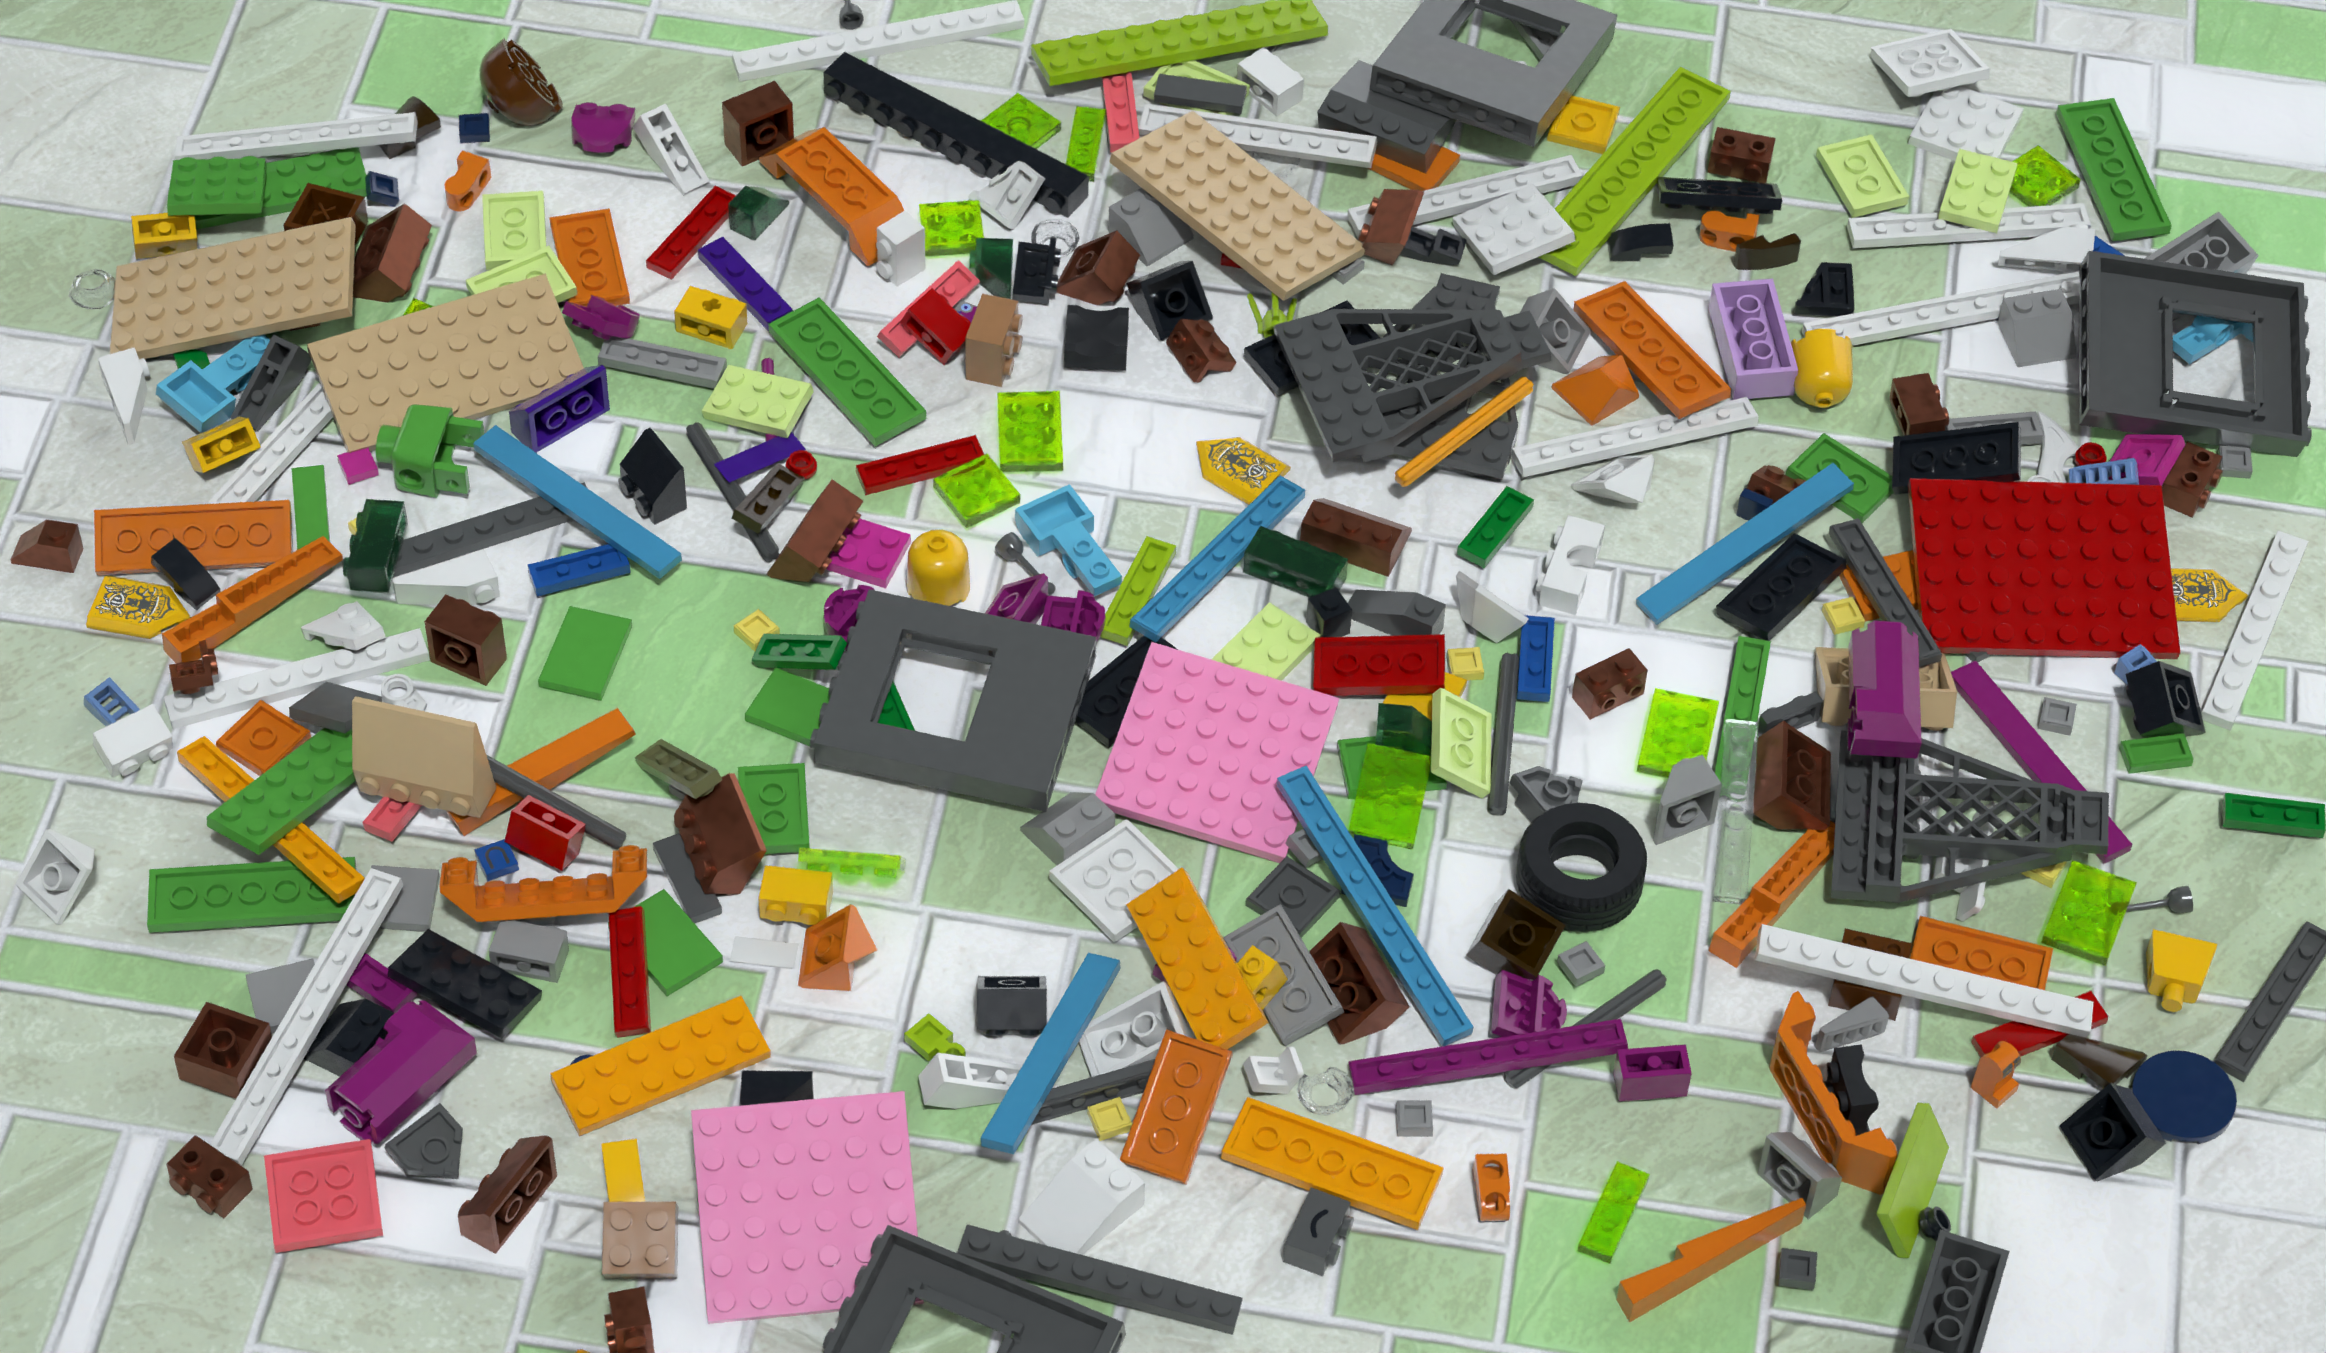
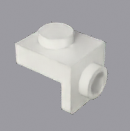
[1243,1047,1303,1094]

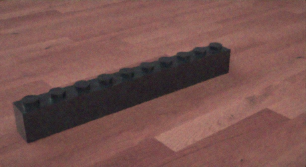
[823,52,1089,218]

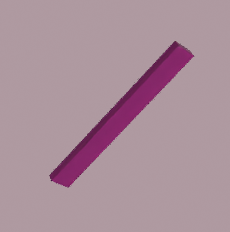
[1951,660,2133,864]
[1349,1019,1628,1095]

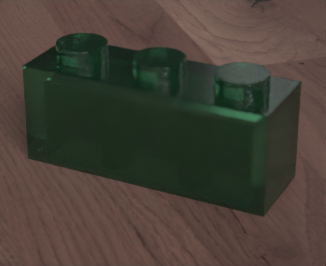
[343,499,408,593]
[1243,526,1348,598]

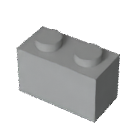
[489,919,569,983]

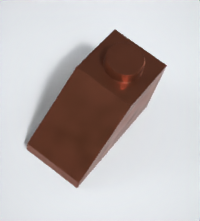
[10,519,84,573]

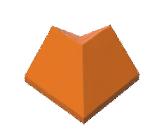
[1551,355,1639,426]
[798,904,877,991]

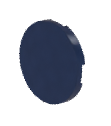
[2131,1050,2237,1144]

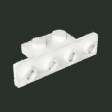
[1933,801,1997,922]

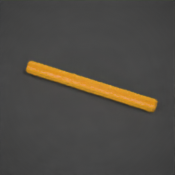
[1395,376,1533,487]

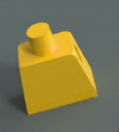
[2146,929,2217,1012]

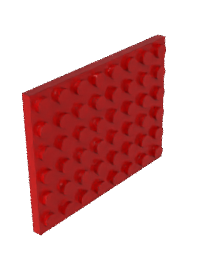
[1908,478,2180,659]

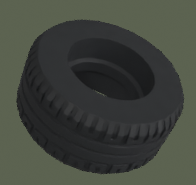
[1516,803,1647,932]

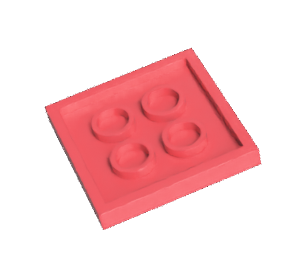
[264,1139,383,1253]

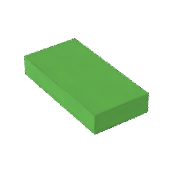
[2119,733,2194,774]

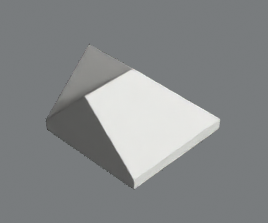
[1571,454,1654,503]
[1456,571,1529,643]
[15,829,95,924]

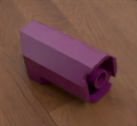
[1847,620,1922,759]
[325,1000,477,1144]

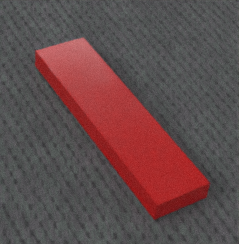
[646,186,741,280]
[856,435,986,495]
[609,906,651,1038]
[1971,991,2109,1057]

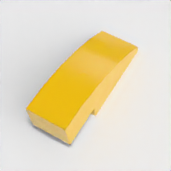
[601,1138,645,1202]

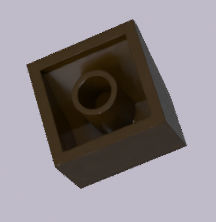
[1466,889,1566,980]

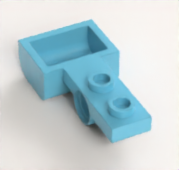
[2173,316,2253,364]
[156,335,270,433]
[1015,484,1122,596]

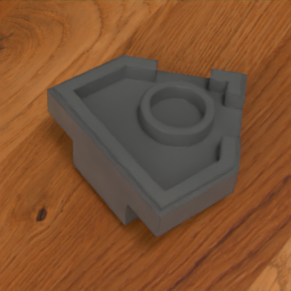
[1509,766,1583,822]
[385,1103,463,1179]

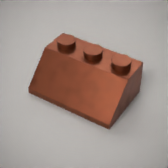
[353,203,432,303]
[766,479,863,582]
[1300,498,1412,577]
[1753,721,1831,830]
[673,773,767,894]
[1309,922,1410,1044]
[457,1135,557,1254]

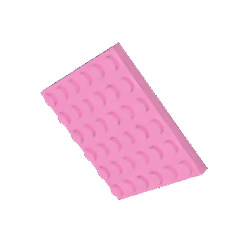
[1095,642,1339,863]
[691,1091,924,1324]

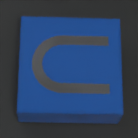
[475,839,519,881]

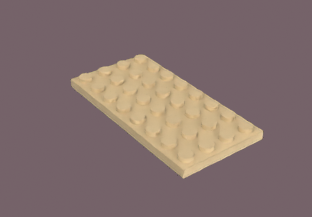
[1109,111,1365,301]
[110,217,356,359]
[307,274,584,453]

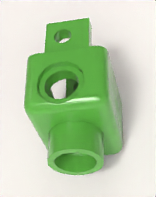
[375,404,484,498]

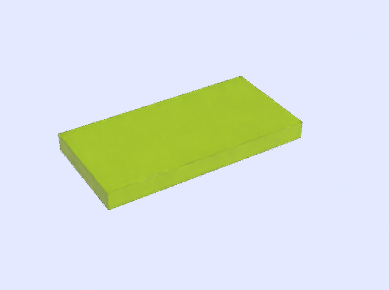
[1876,1102,1949,1258]

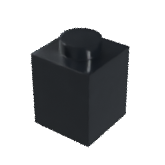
[1306,587,1352,637]

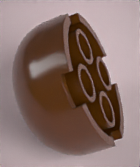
[479,38,563,126]

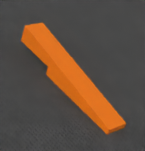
[162,536,343,663]
[446,708,636,836]
[1708,821,1835,968]
[1616,1198,1806,1323]

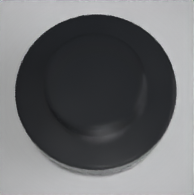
[1919,1206,1951,1241]

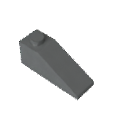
[230,334,311,431]
[1348,589,1446,636]

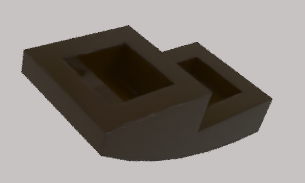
[1733,233,1801,270]

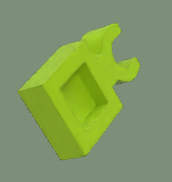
[904,1013,966,1061]

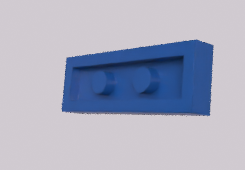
[527,544,631,597]
[1517,615,1555,702]

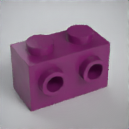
[1613,1044,1692,1101]

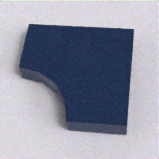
[1341,834,1414,907]

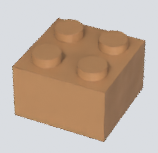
[965,293,1023,387]
[602,1202,679,1279]

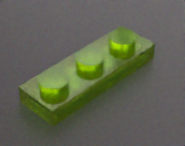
[1066,106,1106,182]
[1578,1161,1650,1264]

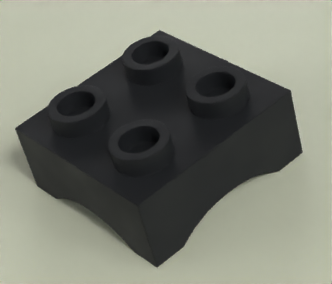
[1064,305,1129,370]
[1823,1044,1879,1136]

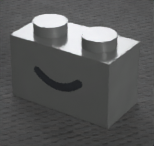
[1283,1188,1354,1277]

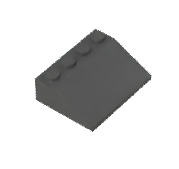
[1317,60,1457,174]

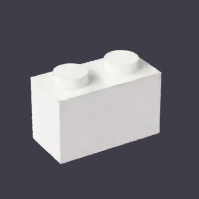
[1237,47,1304,116]
[876,211,926,287]
[93,704,172,778]

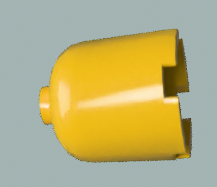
[1791,329,1853,408]
[907,530,970,606]

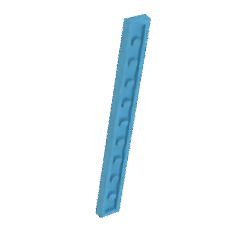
[1276,766,1474,1047]

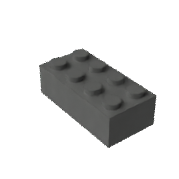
[1903,1230,2010,1353]

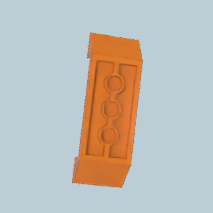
[759,127,905,266]
[439,845,647,922]
[1769,991,1897,1195]

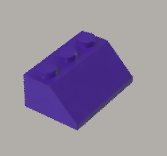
[509,365,610,453]

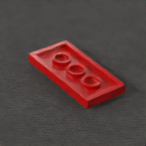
[1313,634,1445,696]

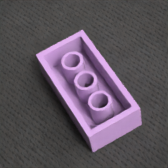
[1708,279,1798,400]

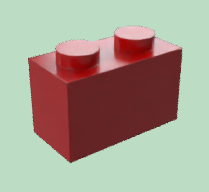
[900,288,971,365]
[504,795,586,871]

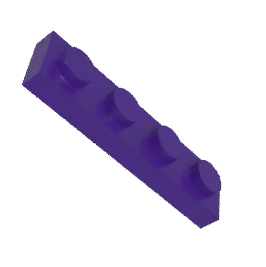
[698,236,793,331]

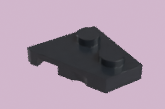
[1794,262,1855,316]

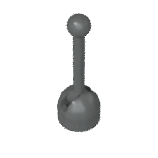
[839,0,864,30]
[995,532,1056,595]
[2110,885,2193,917]

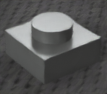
[1778,1248,1817,1290]

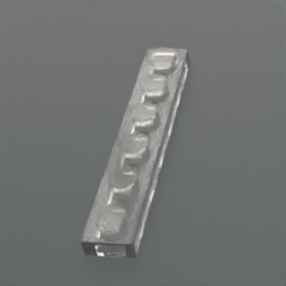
[1712,719,1759,905]

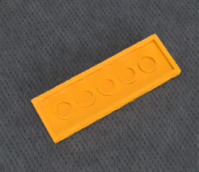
[1126,867,1269,1050]
[550,995,771,1136]
[1221,1097,1444,1230]

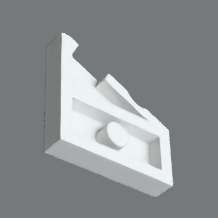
[968,161,1045,229]
[301,601,386,651]

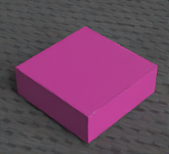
[337,448,379,485]

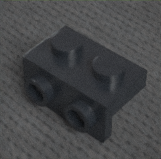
[1012,237,1061,305]

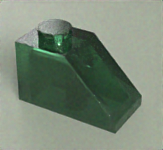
[728,186,789,241]
[969,238,1013,299]
[1374,703,1432,758]

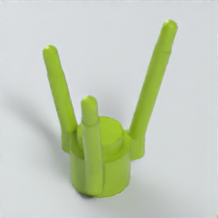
[1247,291,1297,338]

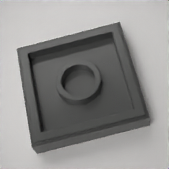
[289,681,382,734]
[1246,856,1340,938]

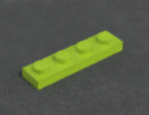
[1100,536,1176,646]

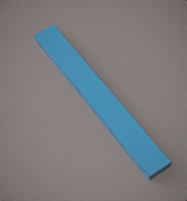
[473,425,682,579]
[1636,463,1854,625]
[1130,476,1306,642]
[980,953,1121,1154]

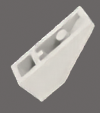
[633,104,710,195]
[1998,224,2095,272]
[98,348,150,445]
[392,549,500,606]
[918,1053,1022,1109]

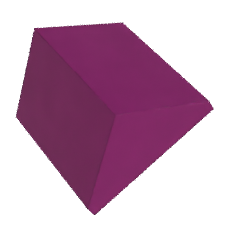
[985,573,1048,624]

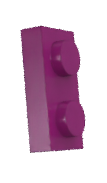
[346,953,417,1013]

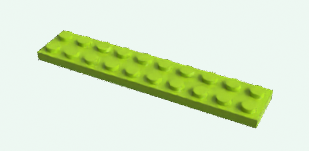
[1031,0,1328,86]
[1539,67,1731,276]

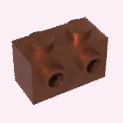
[1707,127,1776,183]
[1890,373,1949,436]
[2162,442,2223,518]
[1572,648,1648,720]
[166,1135,253,1219]
[604,1286,655,1353]

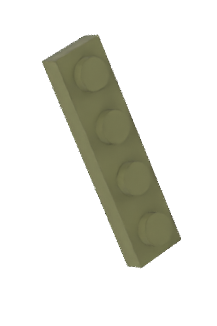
[635,739,722,799]

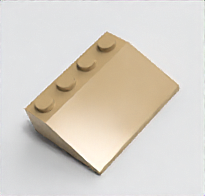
[1815,647,1957,731]
[352,696,496,818]

